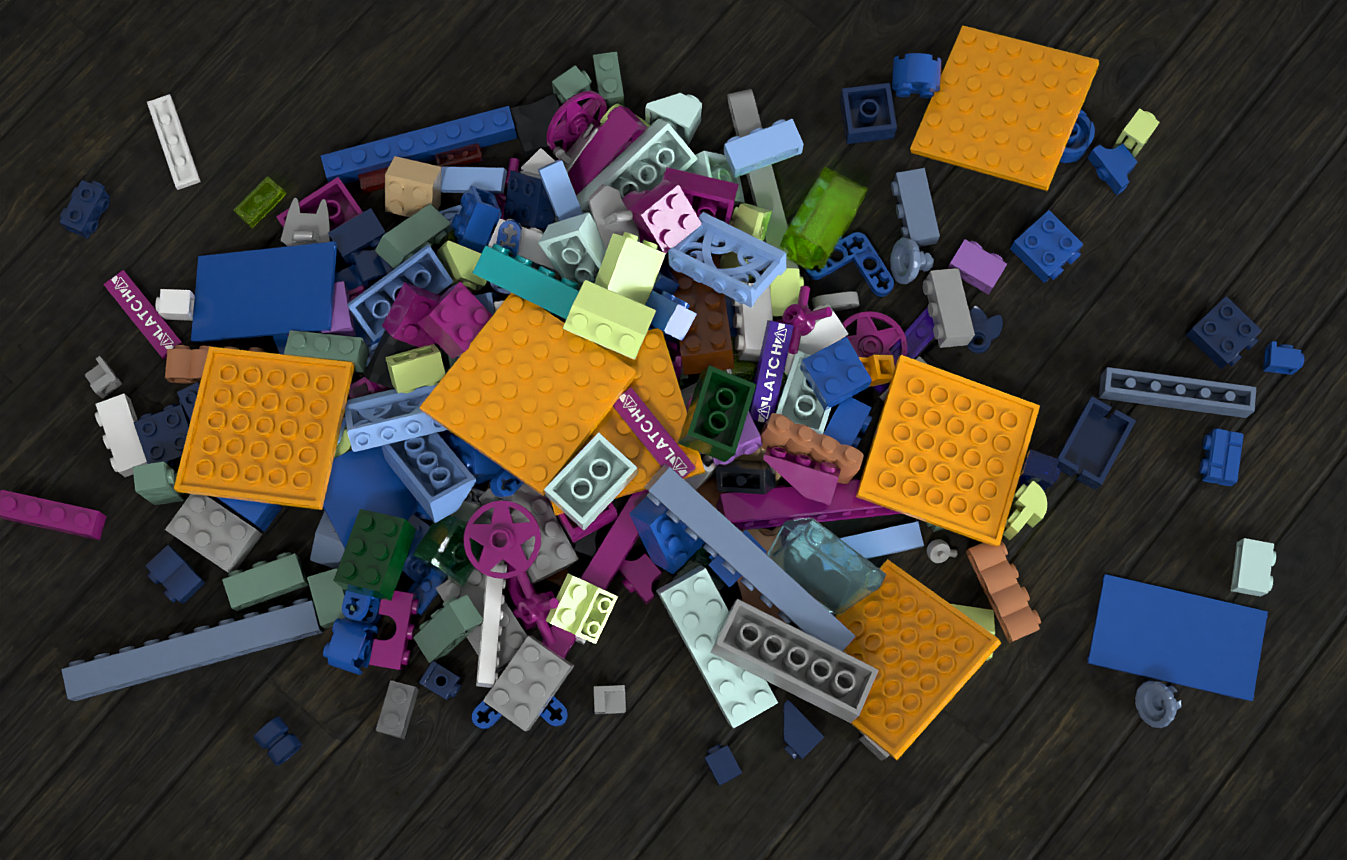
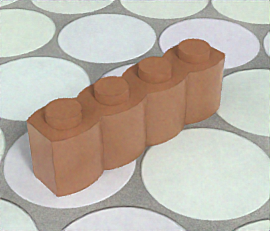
[165,345,267,383]
[760,413,864,484]
[966,541,1041,643]

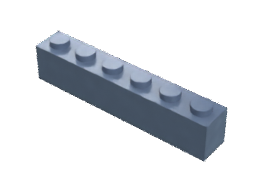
[1099,367,1256,418]

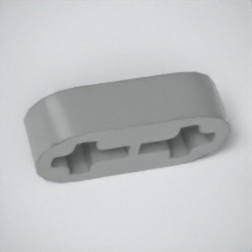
[812,292,859,311]

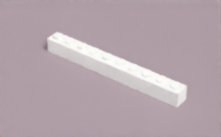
[476,560,507,688]

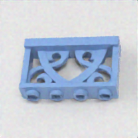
[668,212,786,307]
[345,384,448,452]

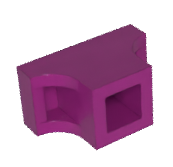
[618,554,662,605]

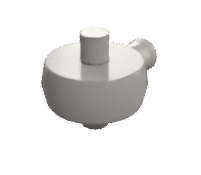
[926,539,957,563]

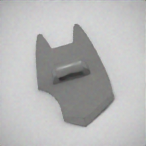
[553,123,598,173]
[587,184,640,250]
[281,198,330,247]

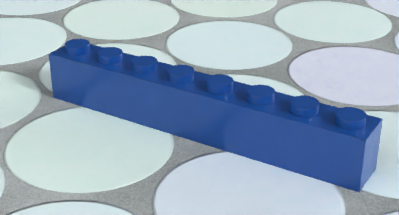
[321,106,517,184]

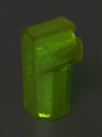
[780,167,868,269]

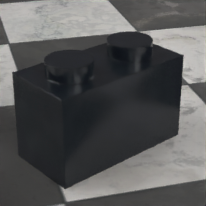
[716,460,776,495]

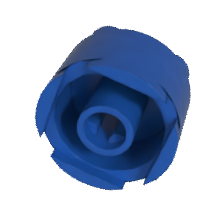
[892,53,941,98]
[1059,110,1095,163]
[323,617,378,675]

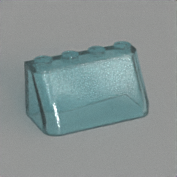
[767,518,887,614]

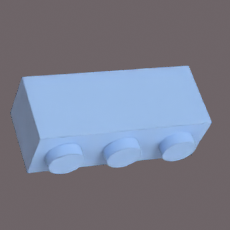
[724,119,804,178]

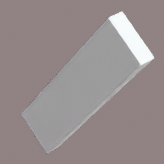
[147,94,201,190]

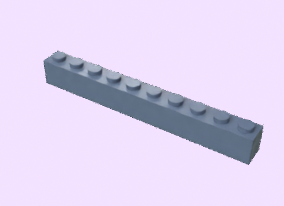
[644,464,856,651]
[61,598,323,701]

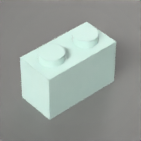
[1231,538,1276,597]

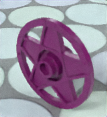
[547,91,607,153]
[842,312,907,366]
[464,501,541,579]

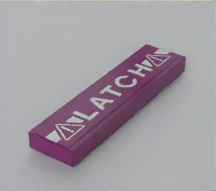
[103,270,183,359]
[612,387,696,478]

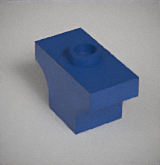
[1088,144,1137,195]

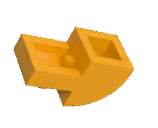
[859,355,895,387]

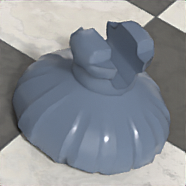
[890,238,934,284]
[1135,681,1181,728]

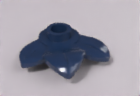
[967,306,1003,353]

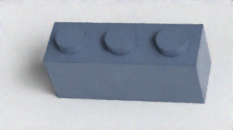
[891,168,940,247]

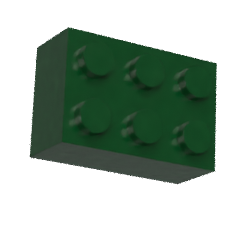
[678,365,756,462]
[333,509,417,601]

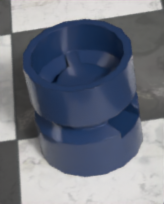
[253,717,303,766]

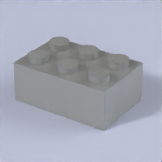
[165,494,262,573]
[483,636,574,731]

